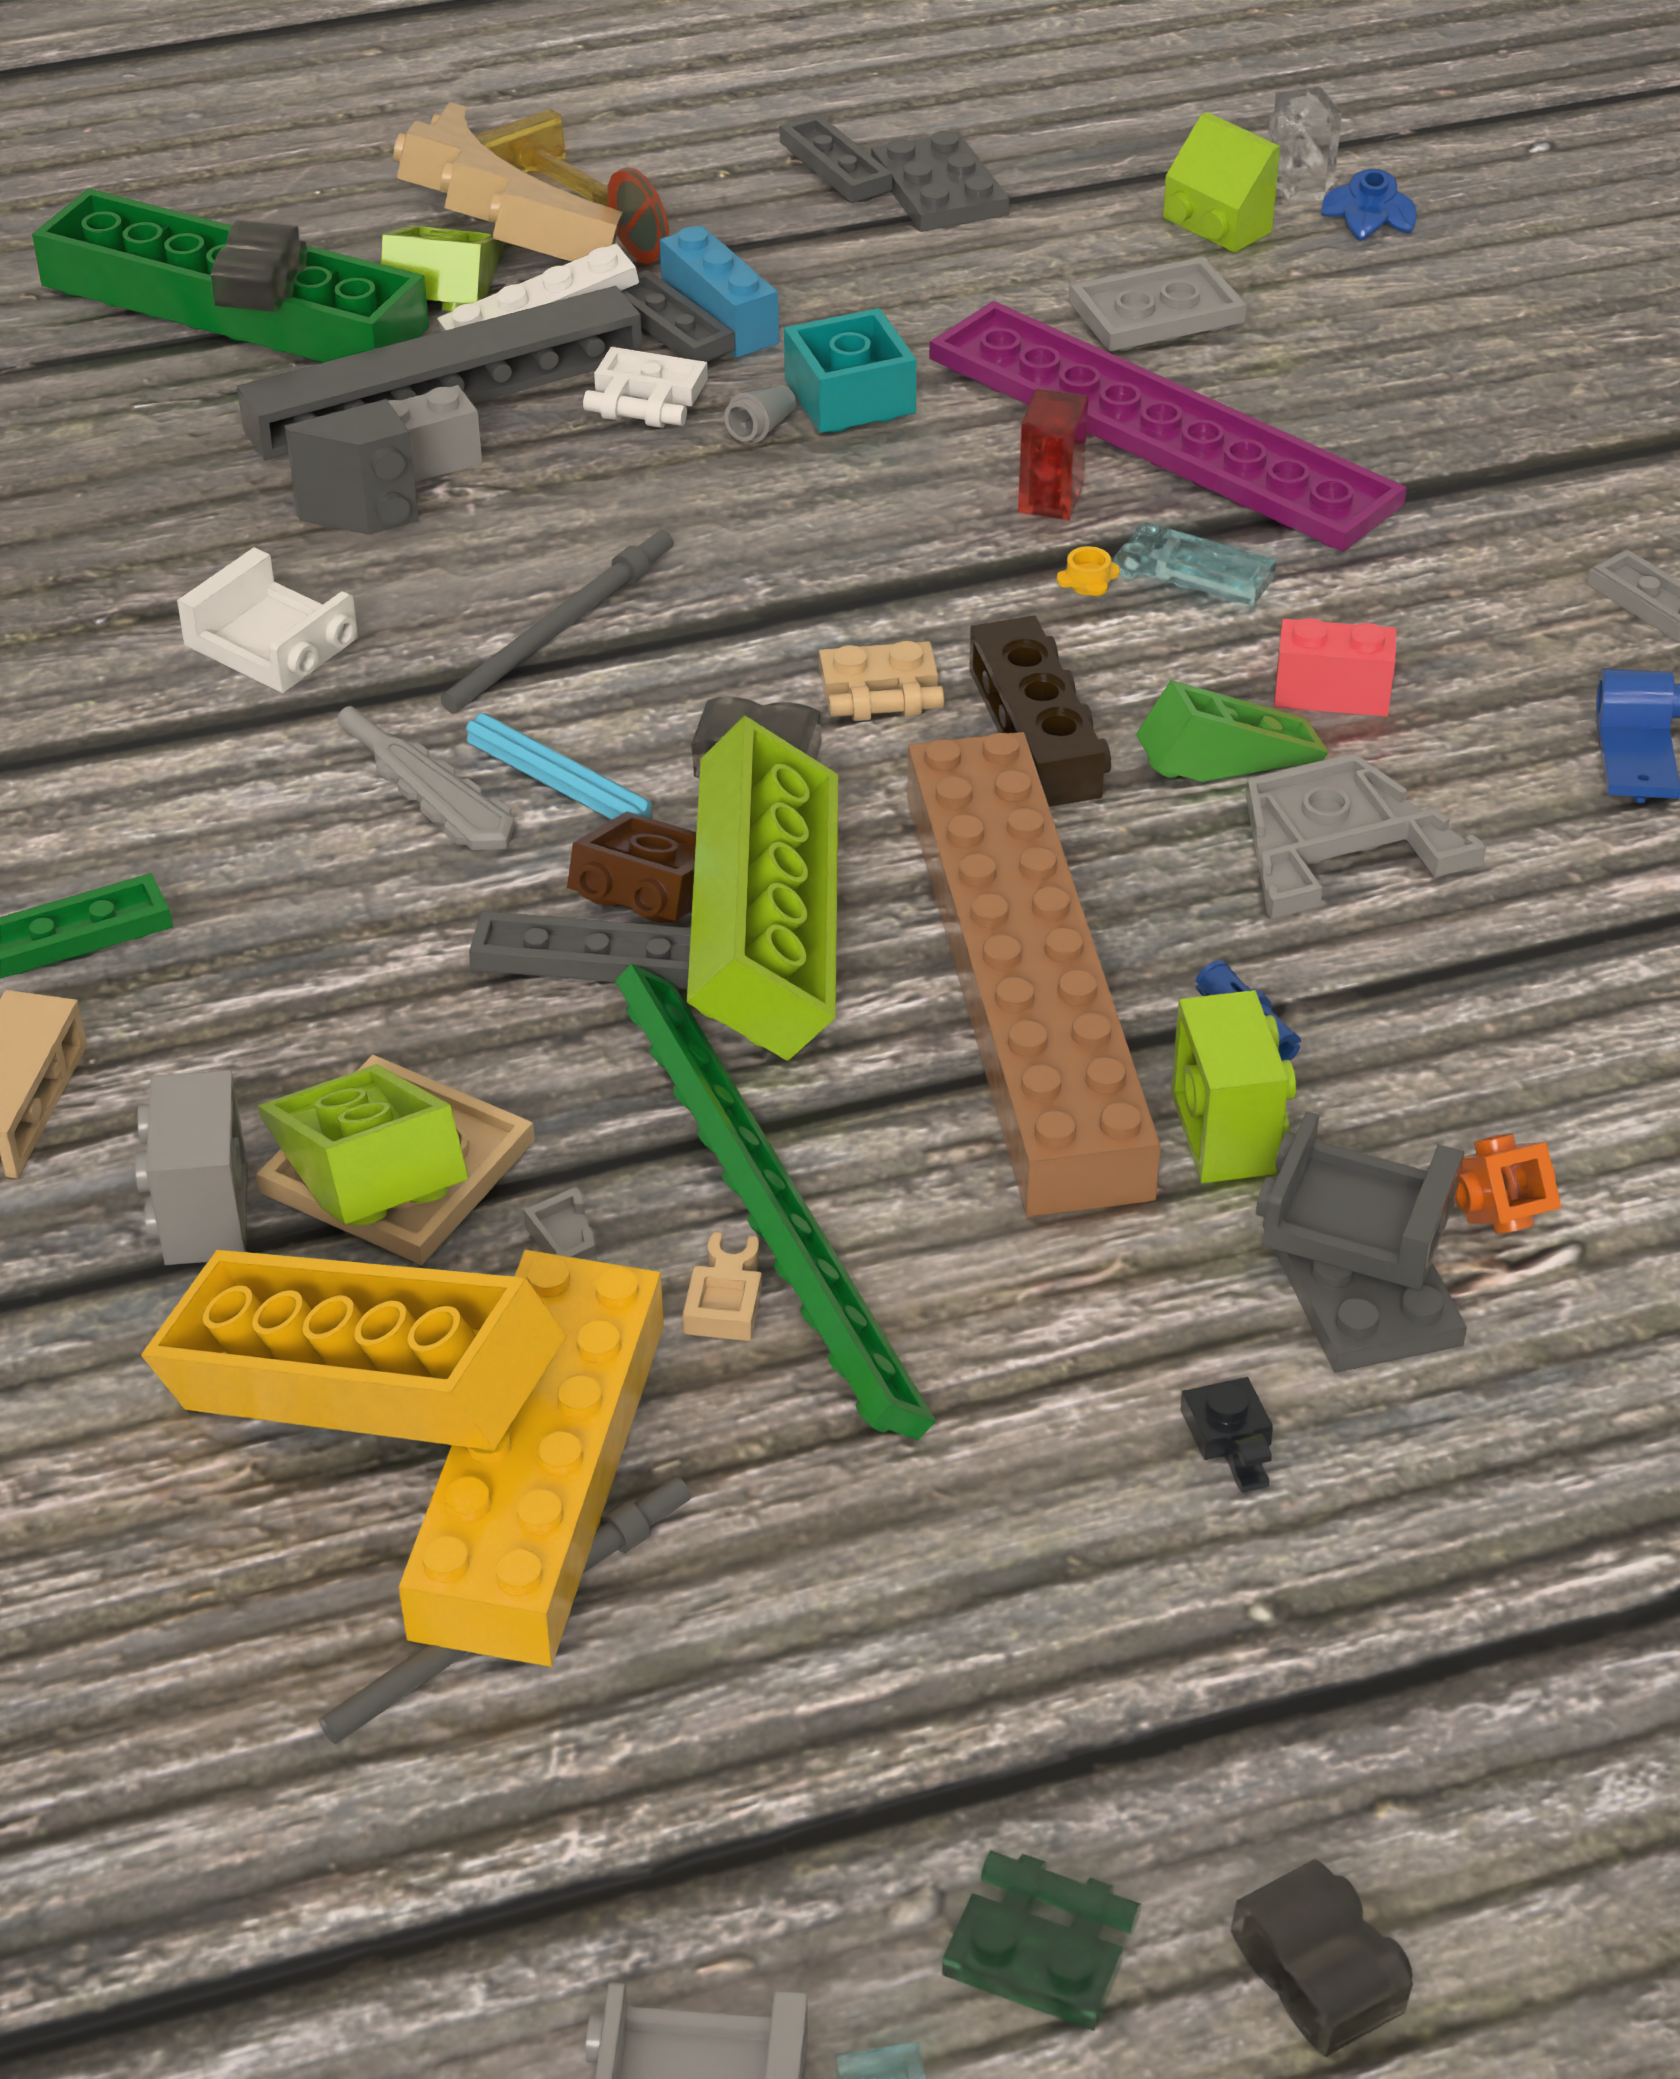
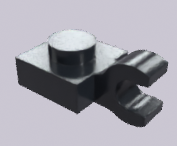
[1180,1377,1273,1492]

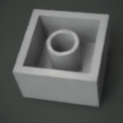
[135,1070,248,1265]

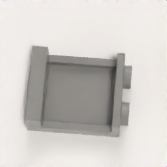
[586,1982,808,2079]

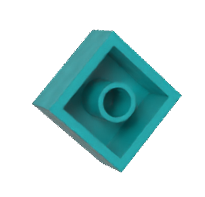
[784,308,917,433]

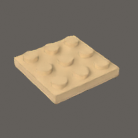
[256,1055,535,1265]

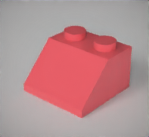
[1274,618,1397,717]

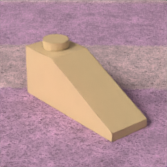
[0,990,87,1179]

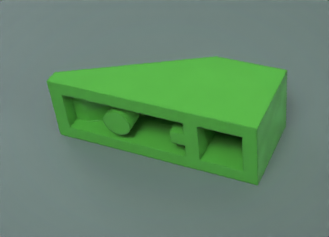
[1136,680,1329,782]

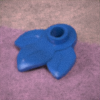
[1321,169,1417,241]

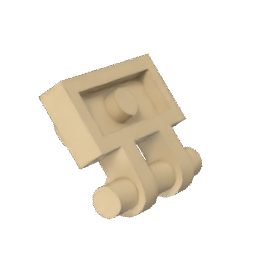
[819,641,944,721]

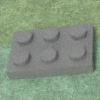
[1069,256,1247,352]

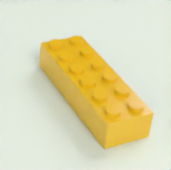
[141,1250,567,1451]
[398,1250,664,1667]

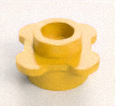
[1057,546,1120,596]

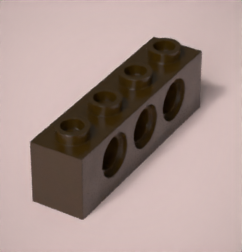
[969,615,1111,807]

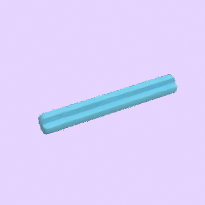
[466,713,653,820]

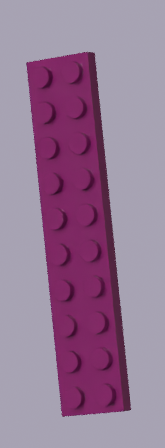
[929,301,1407,552]

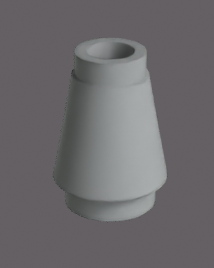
[724,385,796,443]

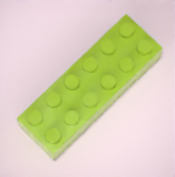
[687,715,838,1061]

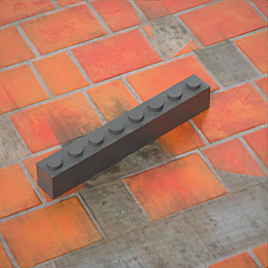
[237,286,642,461]

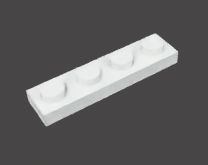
[437,243,639,332]

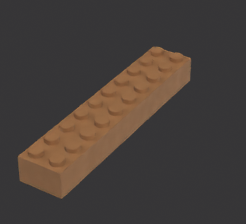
[907,732,1161,1217]

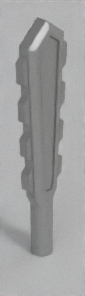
[337,706,515,850]

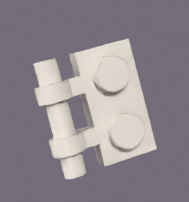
[583,347,708,428]

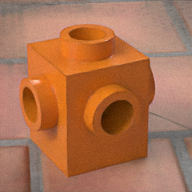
[1455,1133,1562,1234]

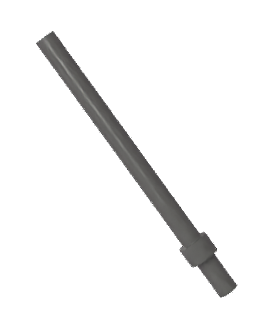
[441,530,674,713]
[319,1476,691,1744]

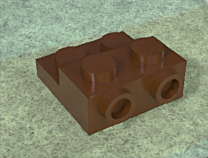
[567,811,696,923]

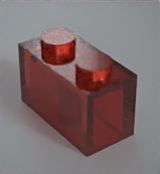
[1018,388,1088,521]

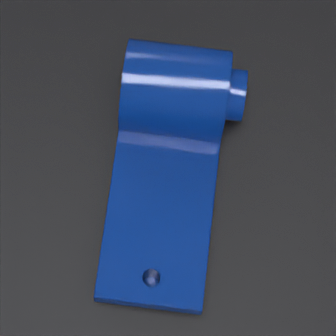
[1596,668,1680,803]

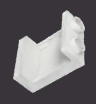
[177,547,358,693]

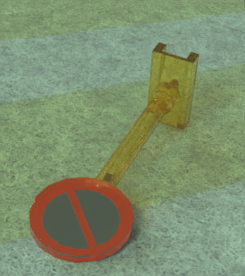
[475,109,669,265]

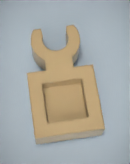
[682,1232,762,1341]

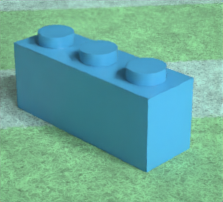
[659,225,779,358]

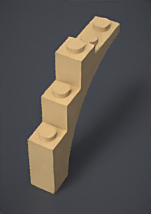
[393,102,623,262]

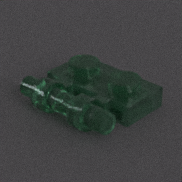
[942,1850,1142,2031]

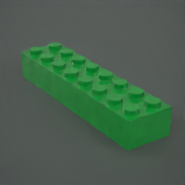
[32,188,429,363]

